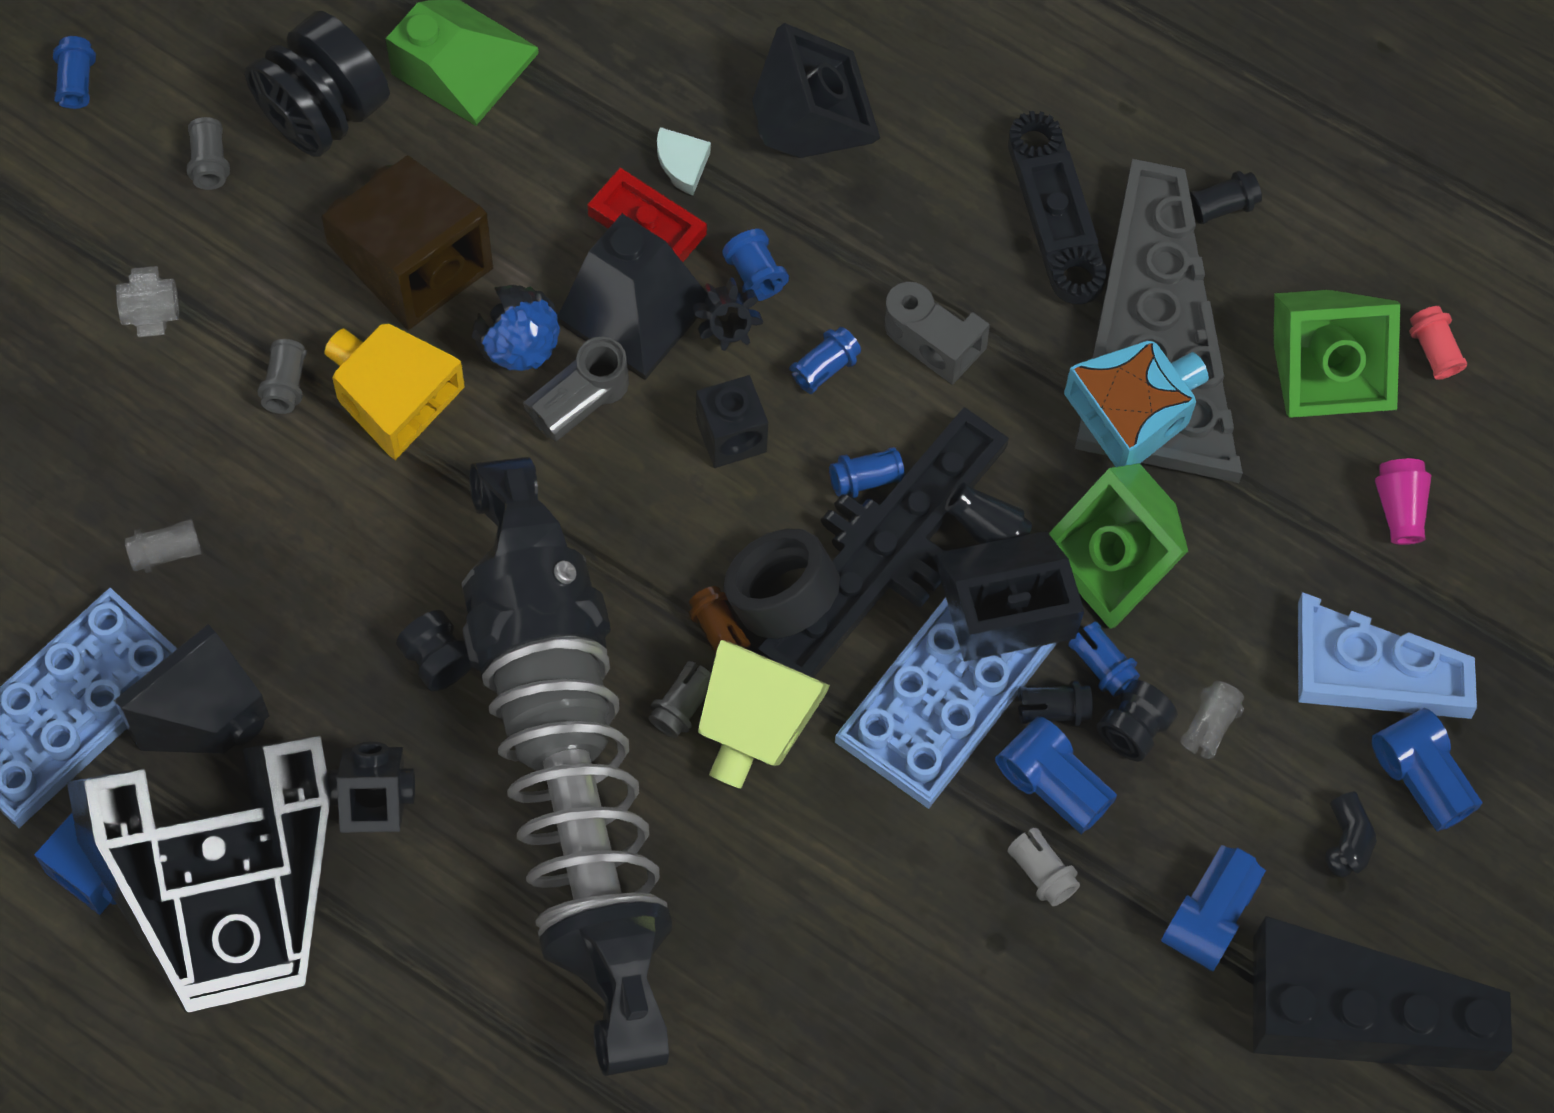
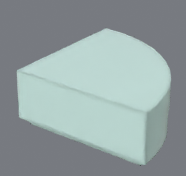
[657,127,711,195]

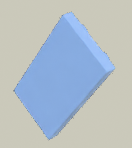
[0,588,177,828]
[835,597,1058,809]

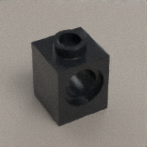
[696,375,769,468]

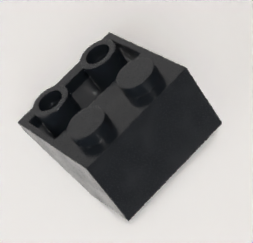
[935,531,1084,662]

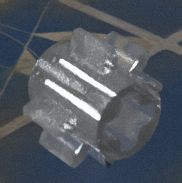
[116,266,179,337]

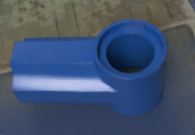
[1371,708,1483,832]
[995,716,1117,834]
[1161,845,1266,972]

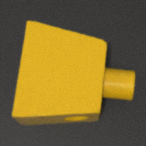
[324,323,465,460]

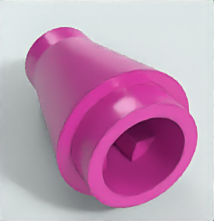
[1375,458,1431,545]

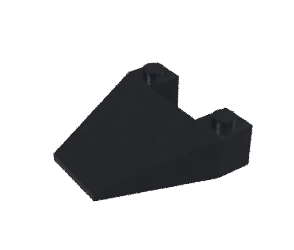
[67,736,331,1012]

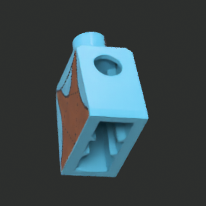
[1064,341,1209,467]

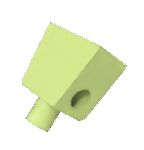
[698,640,830,789]

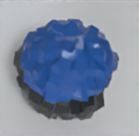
[471,285,560,371]

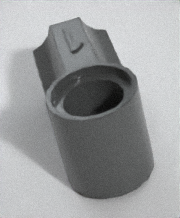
[523,336,629,442]

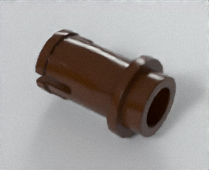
[689,586,751,657]

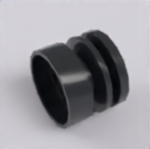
[244,11,390,157]

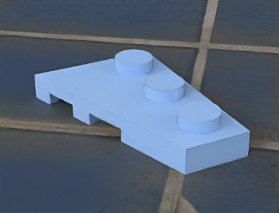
[1298,592,1477,719]

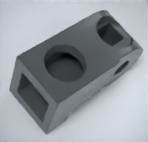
[884,282,990,385]

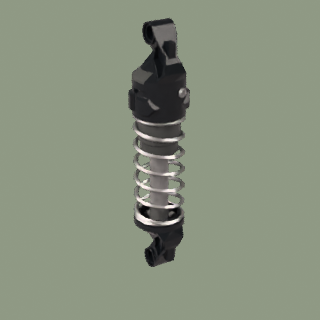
[462,457,672,1076]

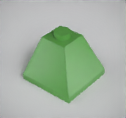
[386,0,539,126]
[1274,290,1400,418]
[1049,463,1188,629]

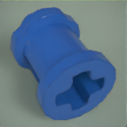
[722,229,789,301]

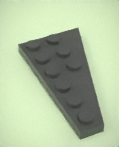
[1075,159,1243,483]

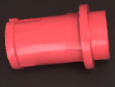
[1409,306,1467,380]

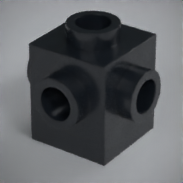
[328,742,415,833]

